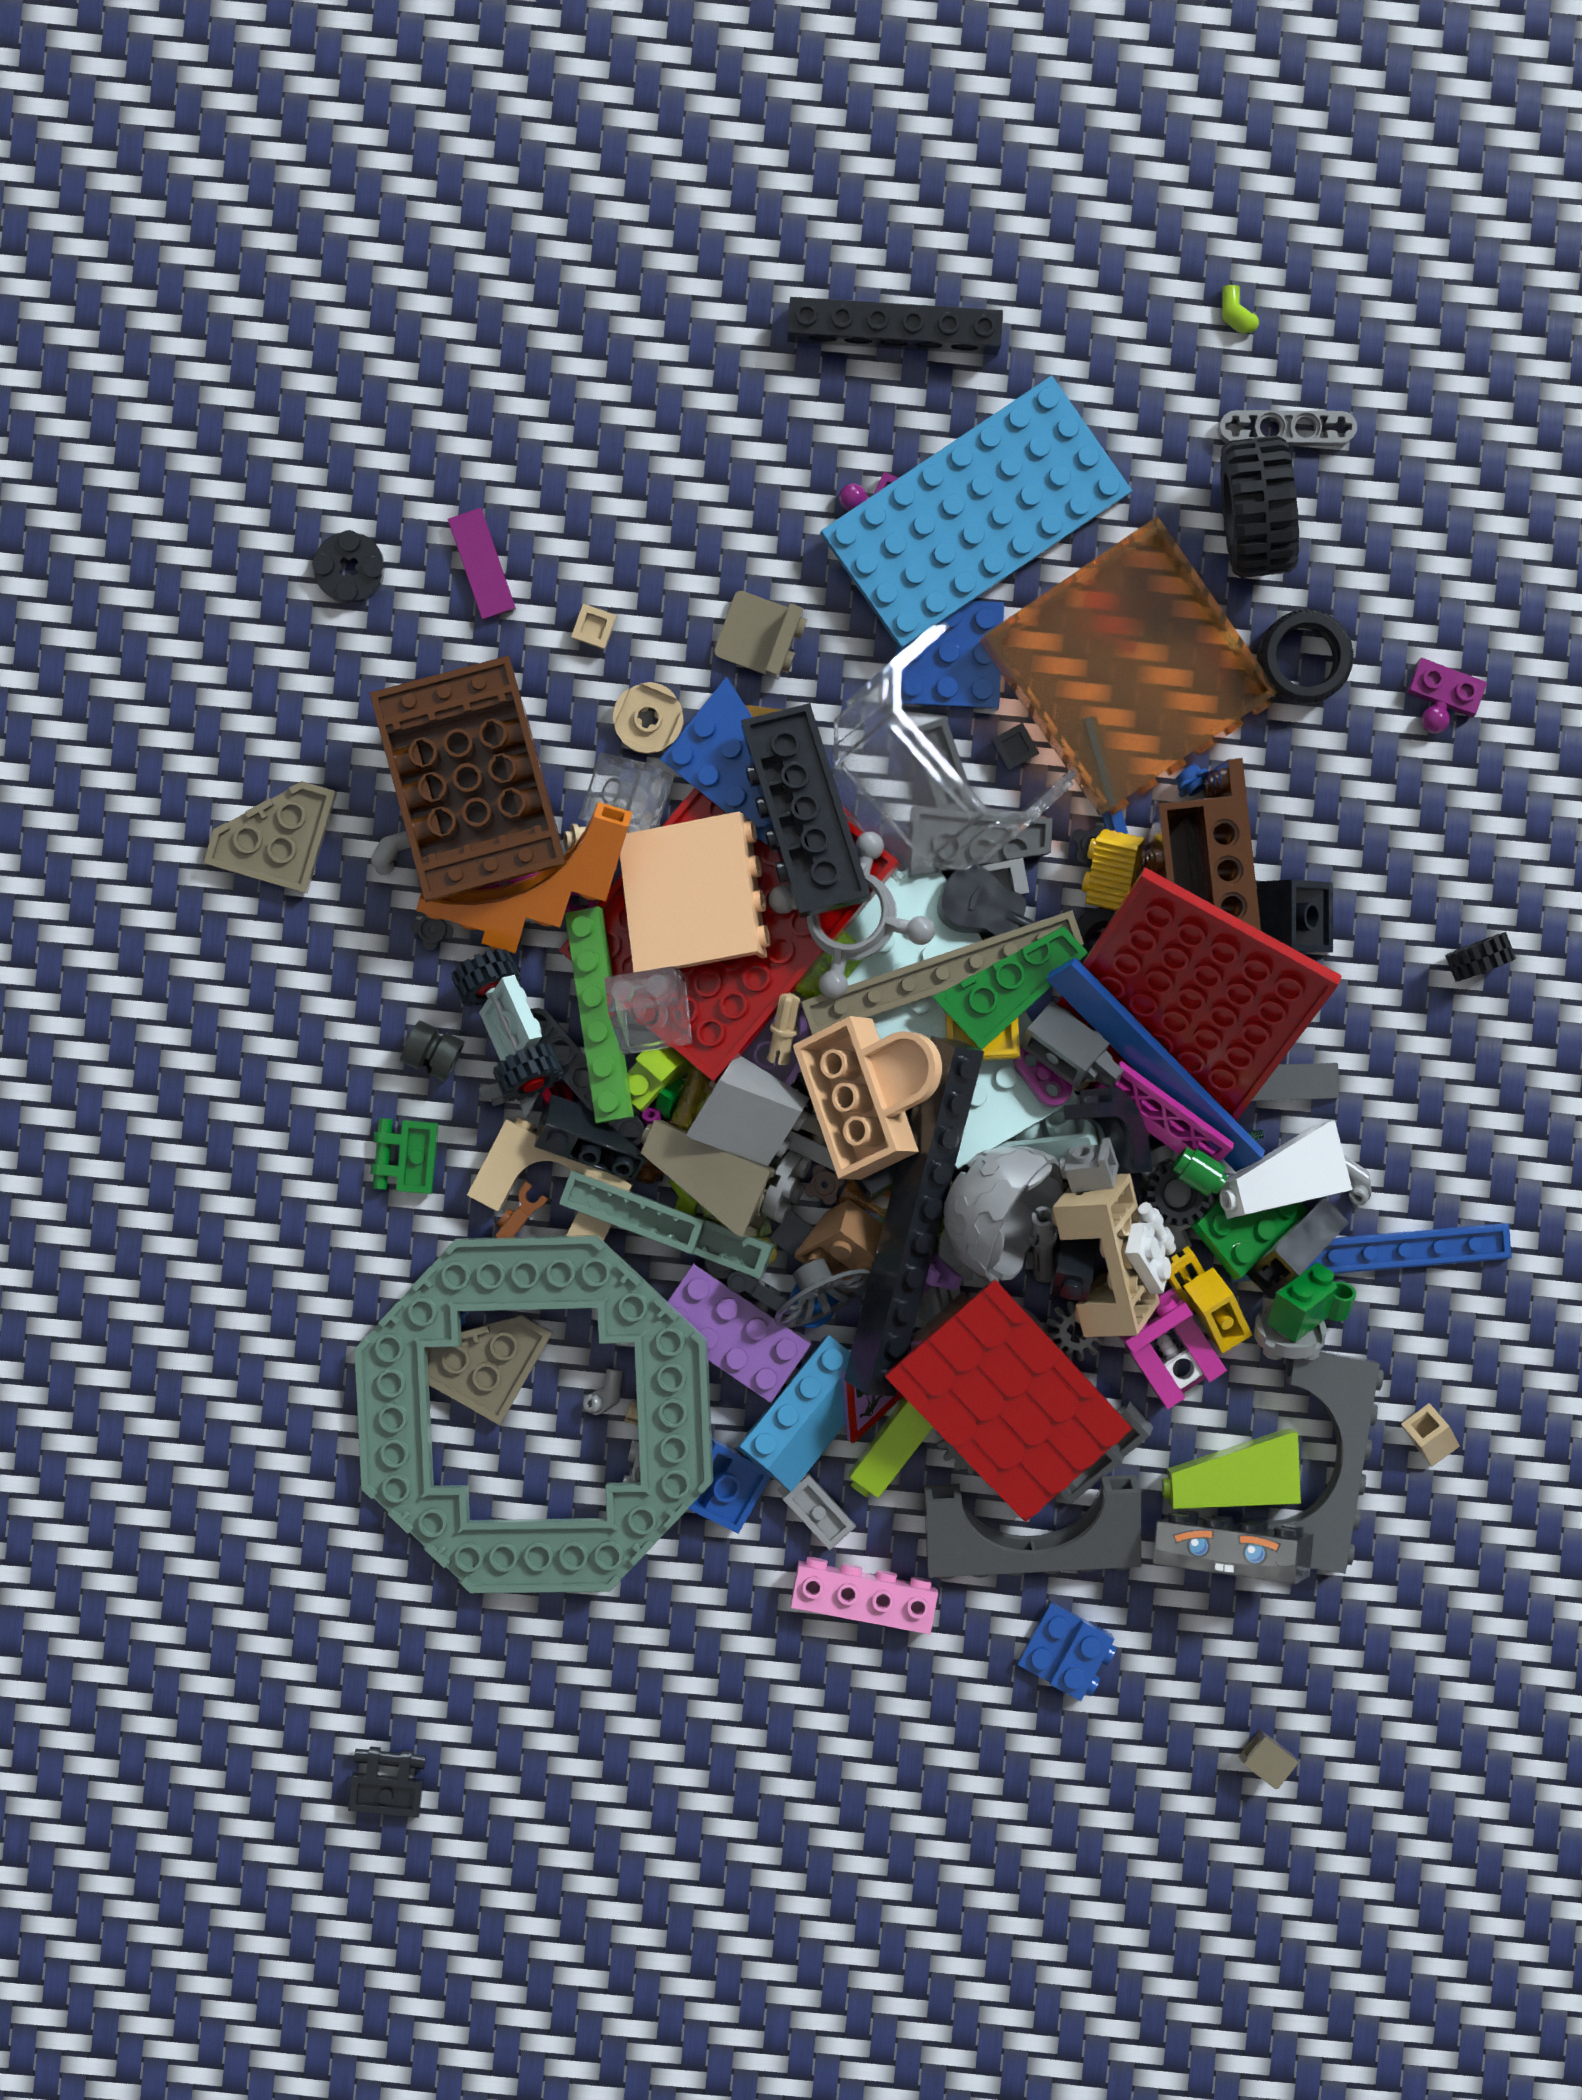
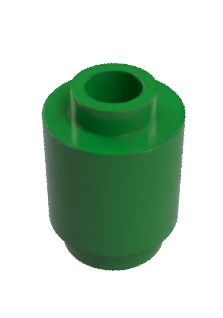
[1171,1146,1228,1196]

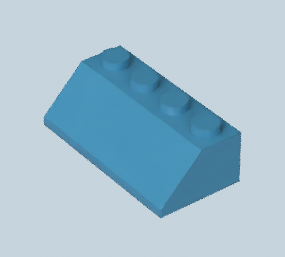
[736,1335,851,1493]

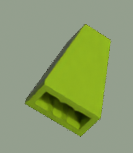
[849,1396,933,1498]
[1162,1428,1301,1509]

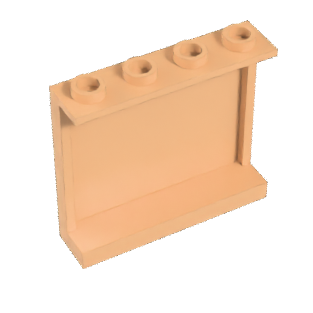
[620,811,770,980]

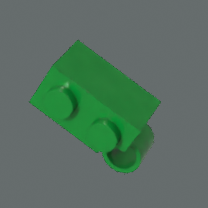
[1267,1262,1356,1343]

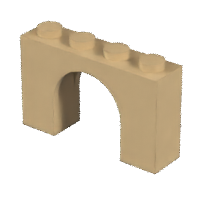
[467,1116,634,1241]

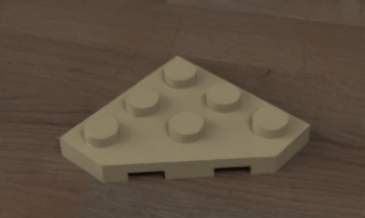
[203,781,337,894]
[427,1314,553,1425]

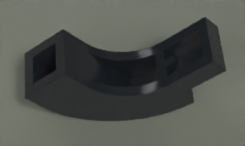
[1064,1087,1152,1174]

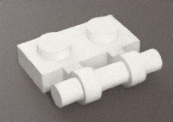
[1125,1202,1176,1294]

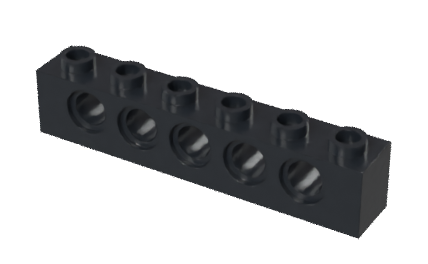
[787,297,1003,355]

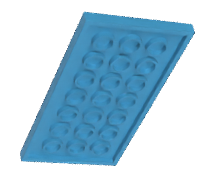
[820,375,1132,650]

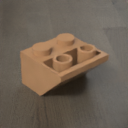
[794,1199,883,1294]

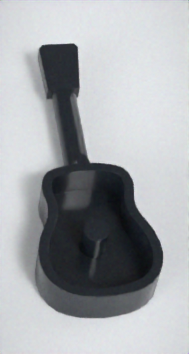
[937,864,1093,964]

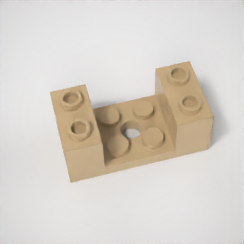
[1052,1173,1160,1337]

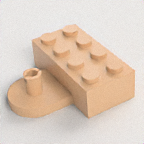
[793,1016,942,1180]

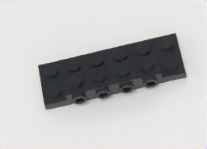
[741,703,871,918]

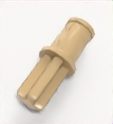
[767,993,800,1065]

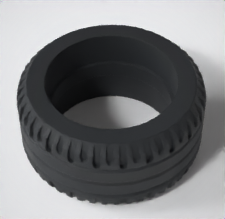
[1256,609,1354,705]

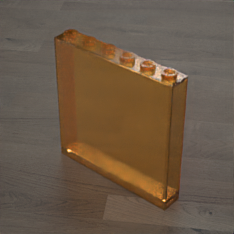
[979,516,1277,815]

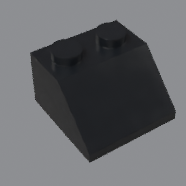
[1257,880,1333,953]

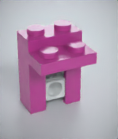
[1118,1285,1227,1409]

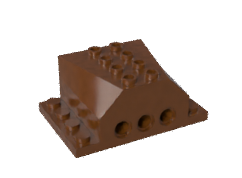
[369,655,566,902]
[1140,758,1261,931]

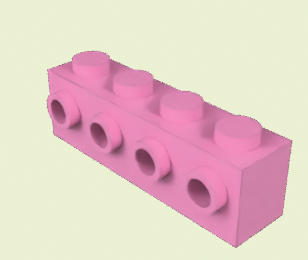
[791,1557,938,1635]

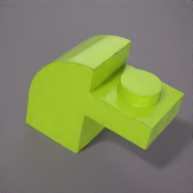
[627,1038,693,1112]

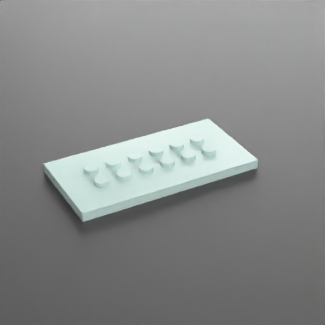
[826,868,1077,1171]

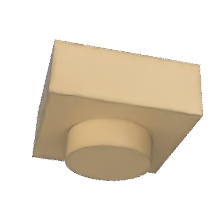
[571,604,617,650]

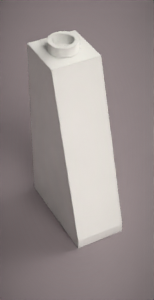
[1219,1121,1352,1219]

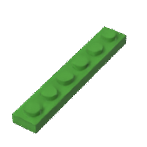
[565,906,634,1124]

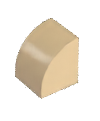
[1401,1403,1460,1467]

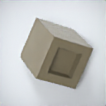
[1238,1729,1299,1789]

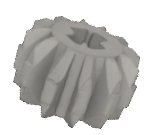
[1046,1301,1105,1361]

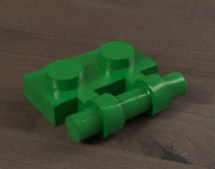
[370,1118,439,1194]

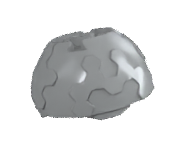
[943,1146,1065,1283]

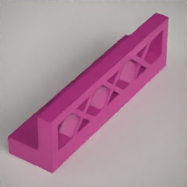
[1094,1061,1234,1162]

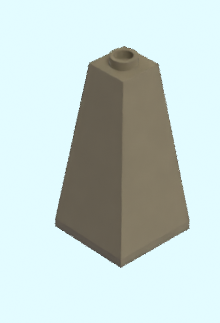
[641,1120,778,1238]

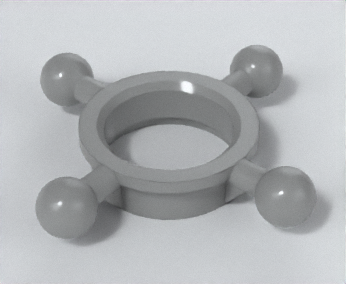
[769,832,935,999]

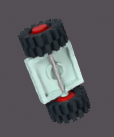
[451,949,564,1101]

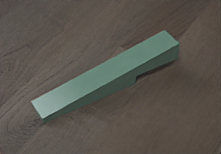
[559,1170,775,1279]

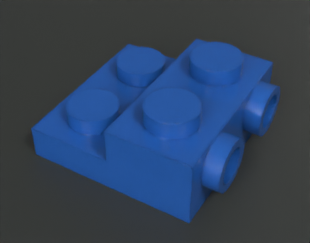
[688,1438,771,1534]
[1017,1601,1117,1701]

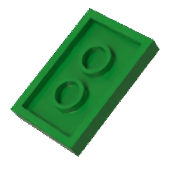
[1190,1196,1307,1280]

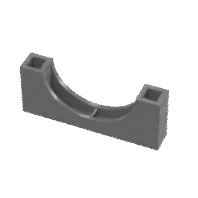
[1262,1351,1384,1574]
[924,1474,1141,1579]

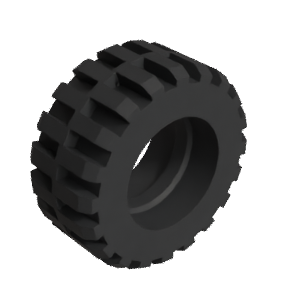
[1220,435,1299,578]

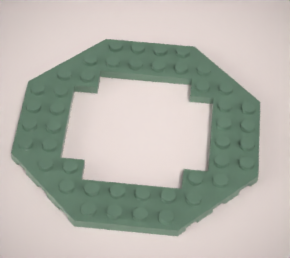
[354,1235,714,1593]

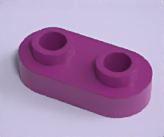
[1013,1047,1073,1108]

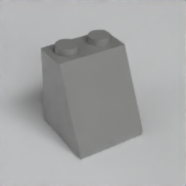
[686,1056,810,1166]

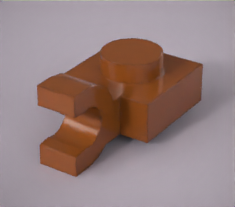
[495,1181,549,1238]

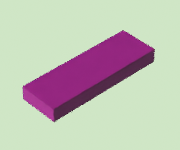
[448,508,516,621]

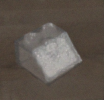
[578,752,675,833]
[604,966,693,1055]

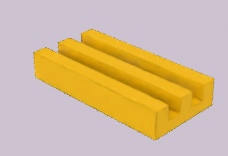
[1167,1246,1205,1312]

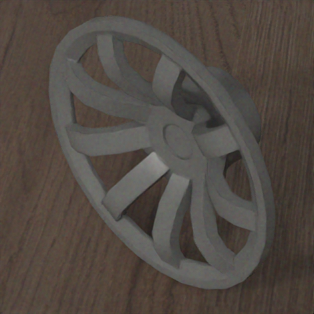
[775,1259,871,1328]

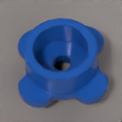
[1174,764,1208,797]

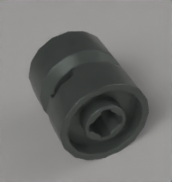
[400,1020,465,1082]

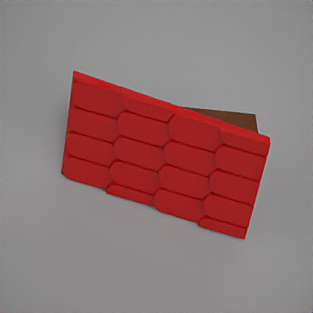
[885,1278,1133,1522]

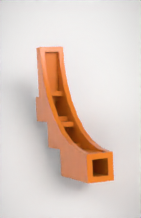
[416,802,632,953]

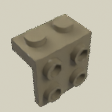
[715,591,808,680]

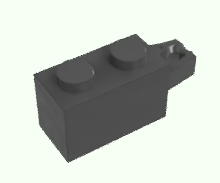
[1020,1001,1124,1089]

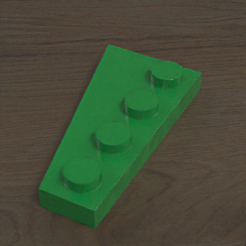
[932,926,1088,1050]

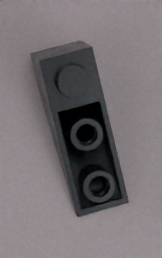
[534,1094,647,1182]

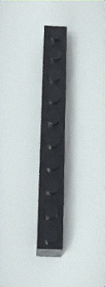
[844,1036,984,1397]

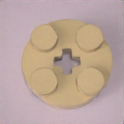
[613,682,684,754]

